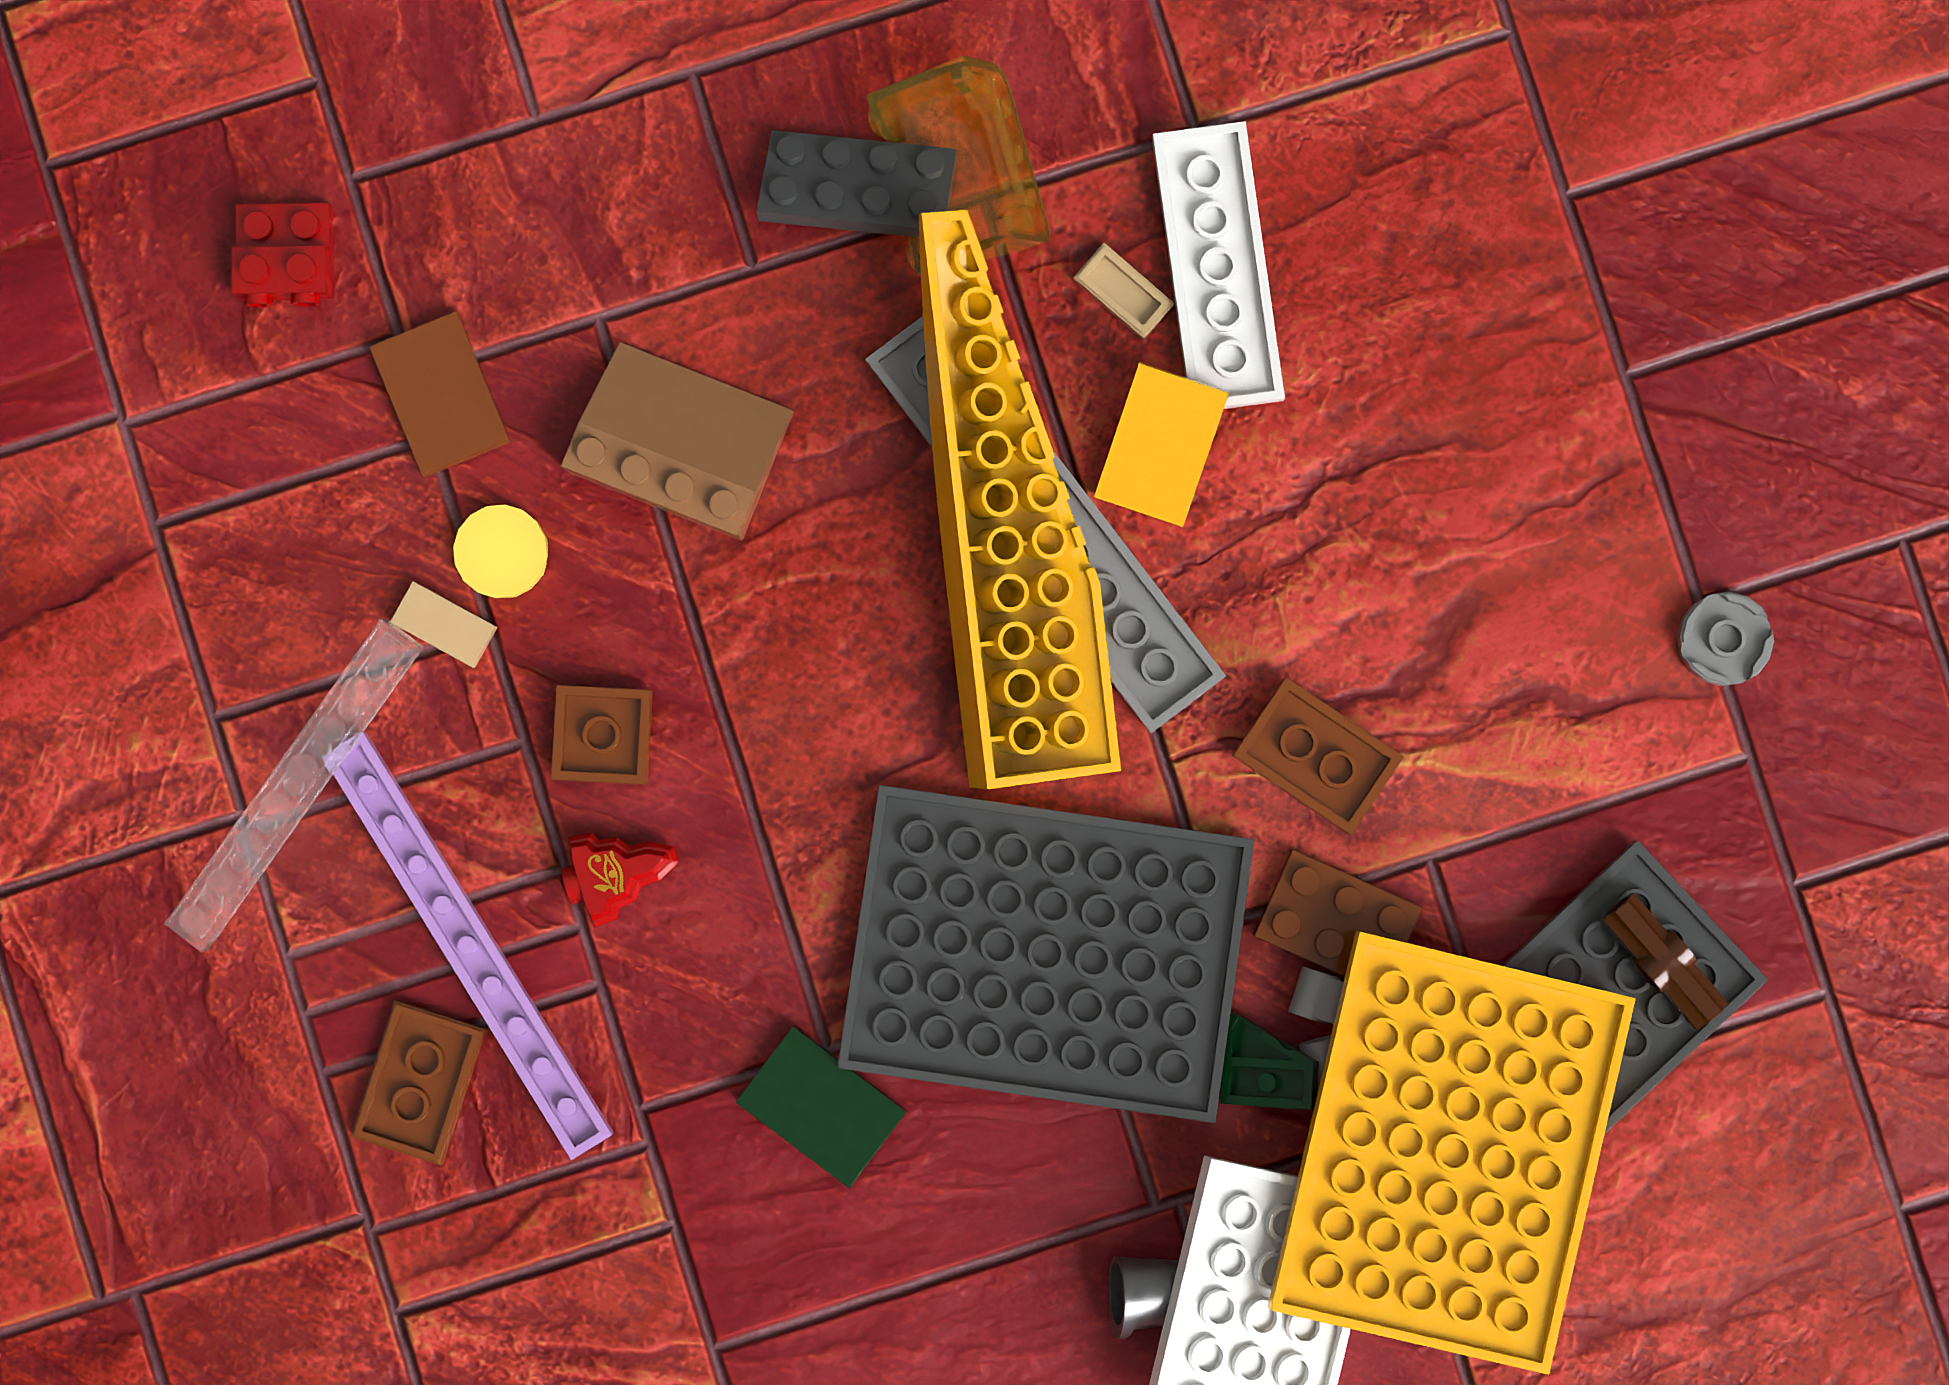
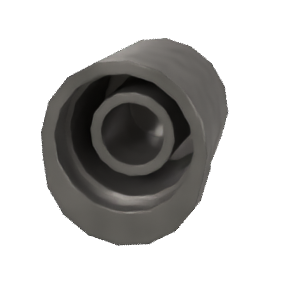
[1108,1256,1179,1339]

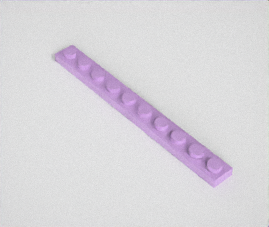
[323,732,614,1160]

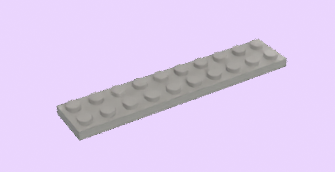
[865,316,1226,734]

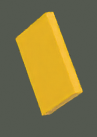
[1094,362,1229,527]

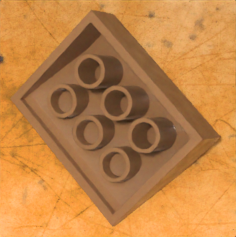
[561,342,794,541]

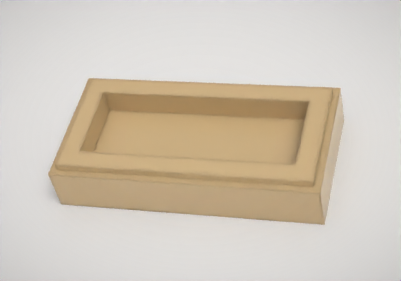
[1073,243,1175,341]
[390,581,498,668]

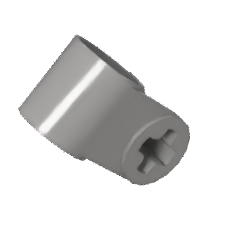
[1288,966,1344,1025]

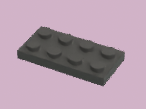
[757,130,957,237]

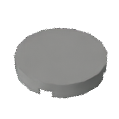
[1676,592,1774,686]

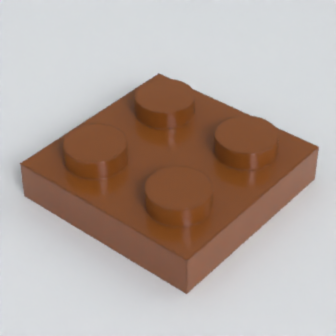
[551,685,653,785]

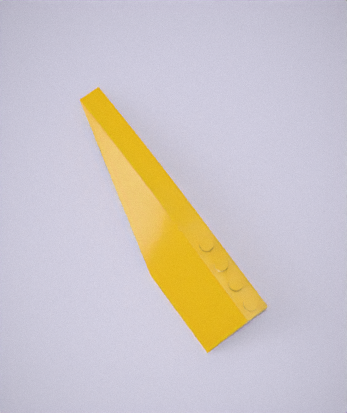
[919,210,1121,789]

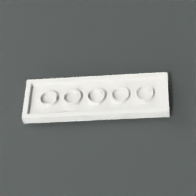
[1152,121,1285,409]

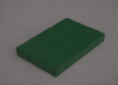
[736,1025,907,1188]

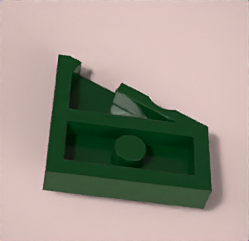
[1220,1012,1319,1110]

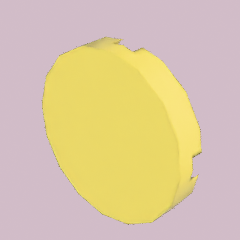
[453,504,548,598]

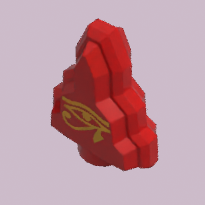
[561,833,679,928]

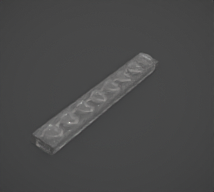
[165,619,424,952]

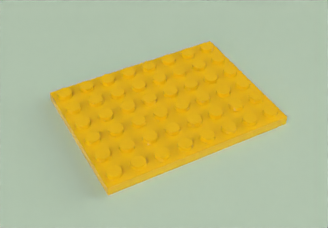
[1267,931,1636,1375]

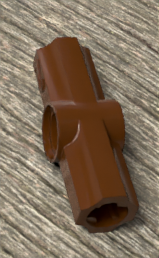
[1600,893,1729,1030]

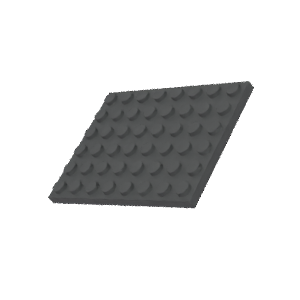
[837,785,1254,1123]

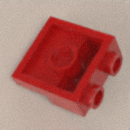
[231,203,334,308]

